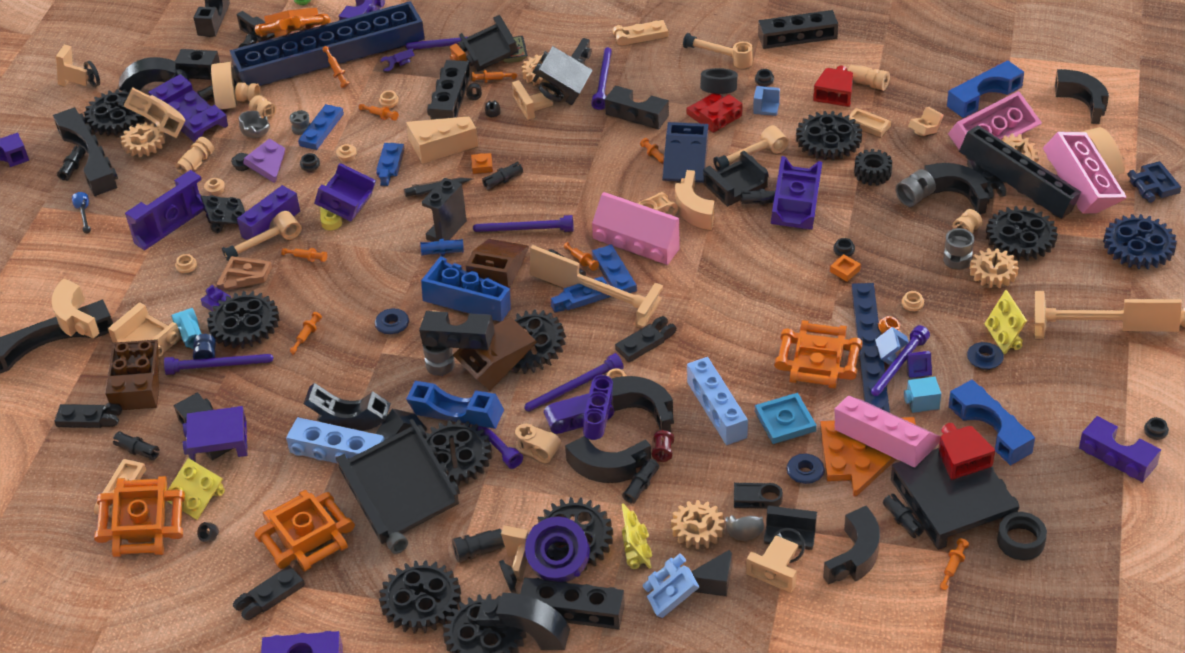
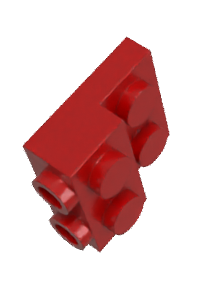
[686,93,743,133]

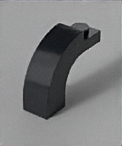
[119,57,189,92]
[1055,69,1109,124]
[924,163,989,214]
[611,376,674,432]
[303,383,391,431]
[565,436,651,483]
[823,506,880,585]
[476,593,570,650]

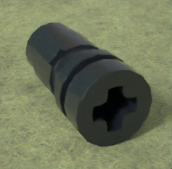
[452,529,505,563]

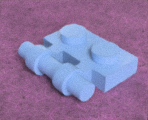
[643,554,699,618]

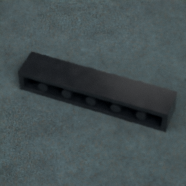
[959,125,1081,219]

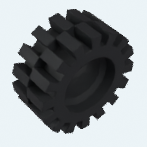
[854,149,892,186]

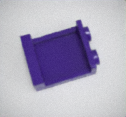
[314,163,376,221]
[183,406,248,462]

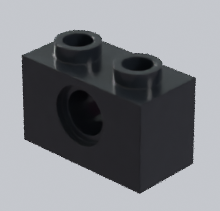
[175,49,220,80]

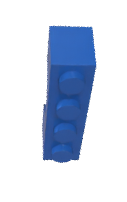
[947,60,1024,118]
[948,379,1035,466]
[406,381,504,429]

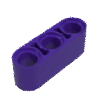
[583,375,613,440]
[544,393,615,434]

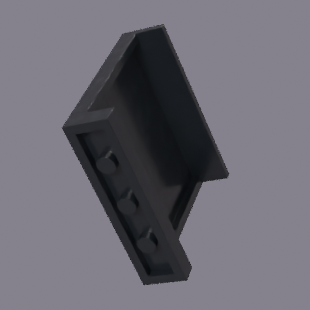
[336,419,460,544]
[890,448,1020,550]

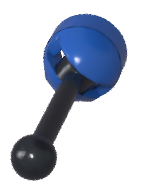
[72,192,91,234]

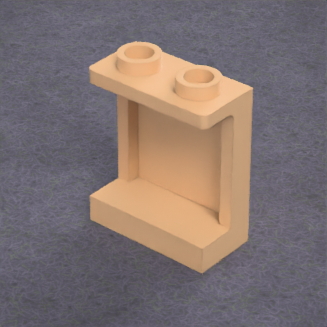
[108,302,181,357]

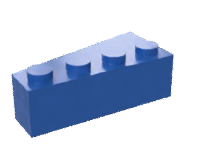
[421,256,511,322]

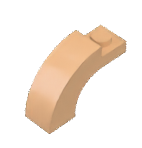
[211,62,237,110]
[124,87,185,138]
[1082,127,1125,176]
[675,170,714,230]
[52,279,99,339]

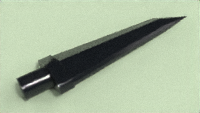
[404,177,472,197]

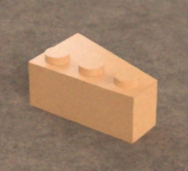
[406,116,478,164]

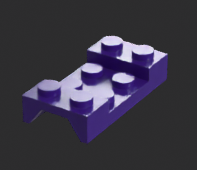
[148,74,228,143]
[770,156,822,230]
[125,170,204,251]

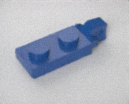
[376,143,405,186]
[551,276,612,313]

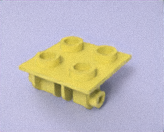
[984,290,1027,354]
[167,458,225,520]
[622,503,652,569]

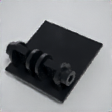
[201,195,245,233]

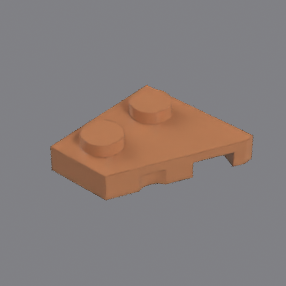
[216,256,272,291]

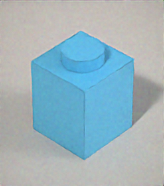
[904,377,941,413]

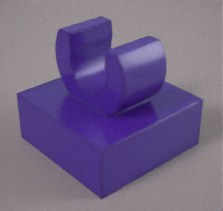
[200,285,231,312]
[906,351,932,378]

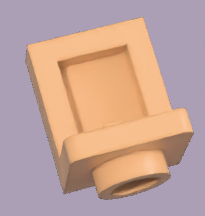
[908,107,943,136]

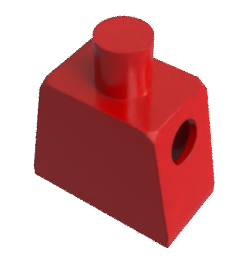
[813,65,853,107]
[939,423,995,480]

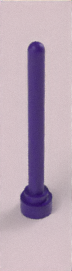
[406,37,467,50]
[591,47,612,110]
[473,215,574,232]
[871,325,930,396]
[524,353,624,412]
[164,354,274,375]
[478,426,523,469]

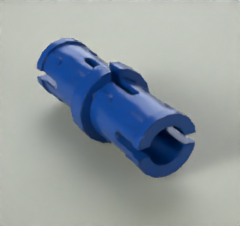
[420,239,464,256]

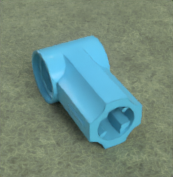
[171,308,202,349]

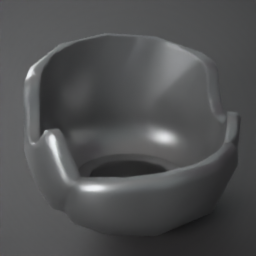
[239,111,270,138]
[725,515,764,541]

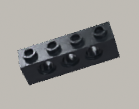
[758,10,838,49]
[427,60,471,120]
[520,577,625,630]

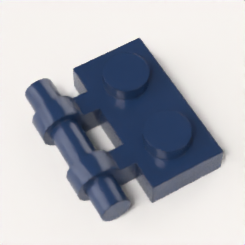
[1127,161,1181,203]

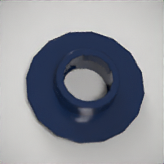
[374,308,409,334]
[967,342,1004,370]
[786,453,825,484]

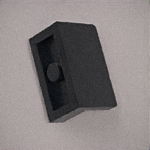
[236,11,275,42]
[764,506,817,550]

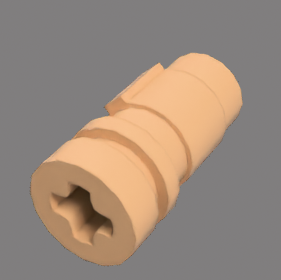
[848,65,890,91]
[175,137,215,175]

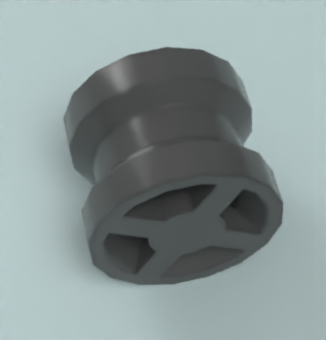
[289,110,311,135]

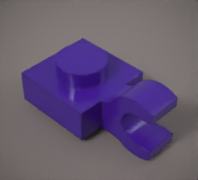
[379,49,415,72]

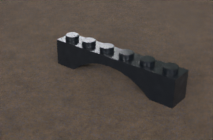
[53,107,118,196]
[0,299,113,374]

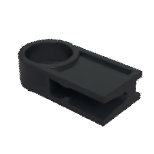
[734,482,783,509]

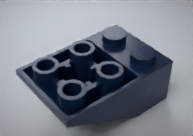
[662,122,709,183]

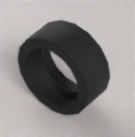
[700,68,738,94]
[997,512,1047,561]

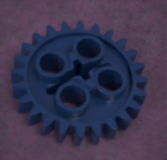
[1103,214,1177,270]

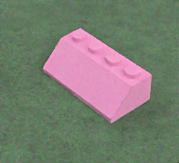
[948,91,1042,150]
[1043,132,1127,214]
[592,192,680,265]
[835,396,940,468]

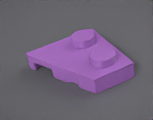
[243,138,285,183]

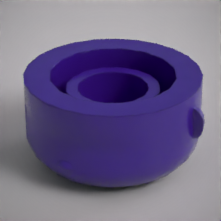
[525,517,590,582]

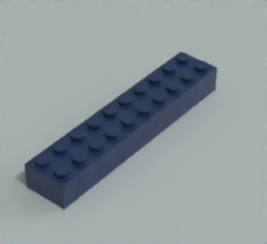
[229,1,425,86]

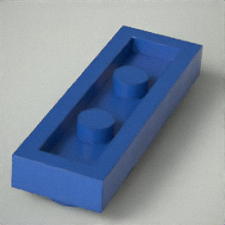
[298,104,344,150]
[592,244,637,293]

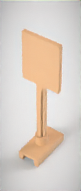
[530,245,663,329]
[1035,291,1182,339]

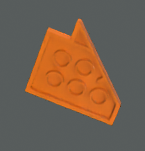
[820,417,916,496]

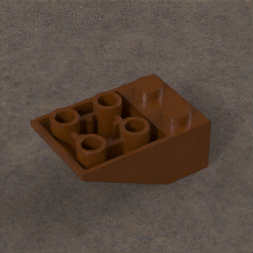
[466,239,529,288]
[453,317,537,391]
[105,339,159,410]

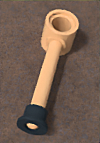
[683,33,753,69]
[713,125,789,171]
[222,211,302,261]

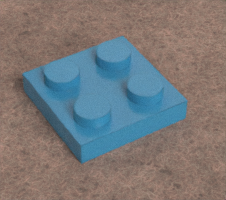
[755,393,817,444]

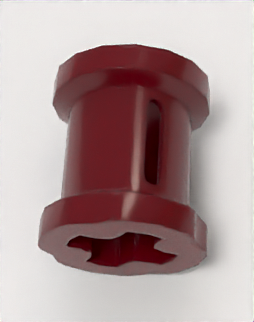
[651,430,675,462]

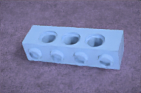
[687,357,748,445]
[286,417,384,463]

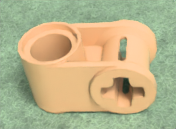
[639,192,678,216]
[515,424,561,463]

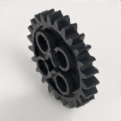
[84,89,146,136]
[796,111,862,160]
[986,206,1058,261]
[207,291,280,349]
[513,309,566,374]
[425,420,492,486]
[534,497,614,571]
[379,560,461,634]
[443,594,527,653]

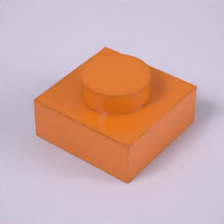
[450,44,467,61]
[471,153,493,174]
[830,254,861,282]

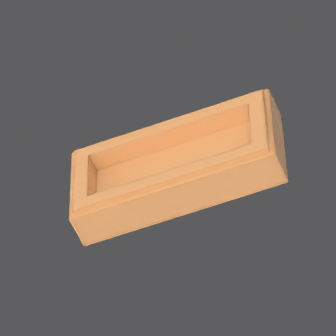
[849,108,891,138]

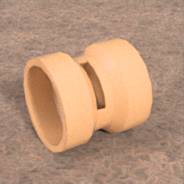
[235,82,260,102]
[249,95,276,121]
[952,209,982,233]

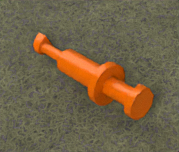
[322,46,350,88]
[471,70,517,83]
[359,104,399,121]
[640,138,664,164]
[564,242,599,271]
[281,248,327,262]
[290,312,322,355]
[940,538,969,590]

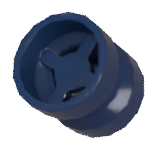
[192,334,216,360]

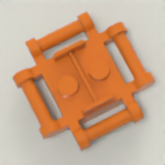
[255,7,331,37]
[774,320,863,389]
[94,476,185,557]
[255,490,355,572]

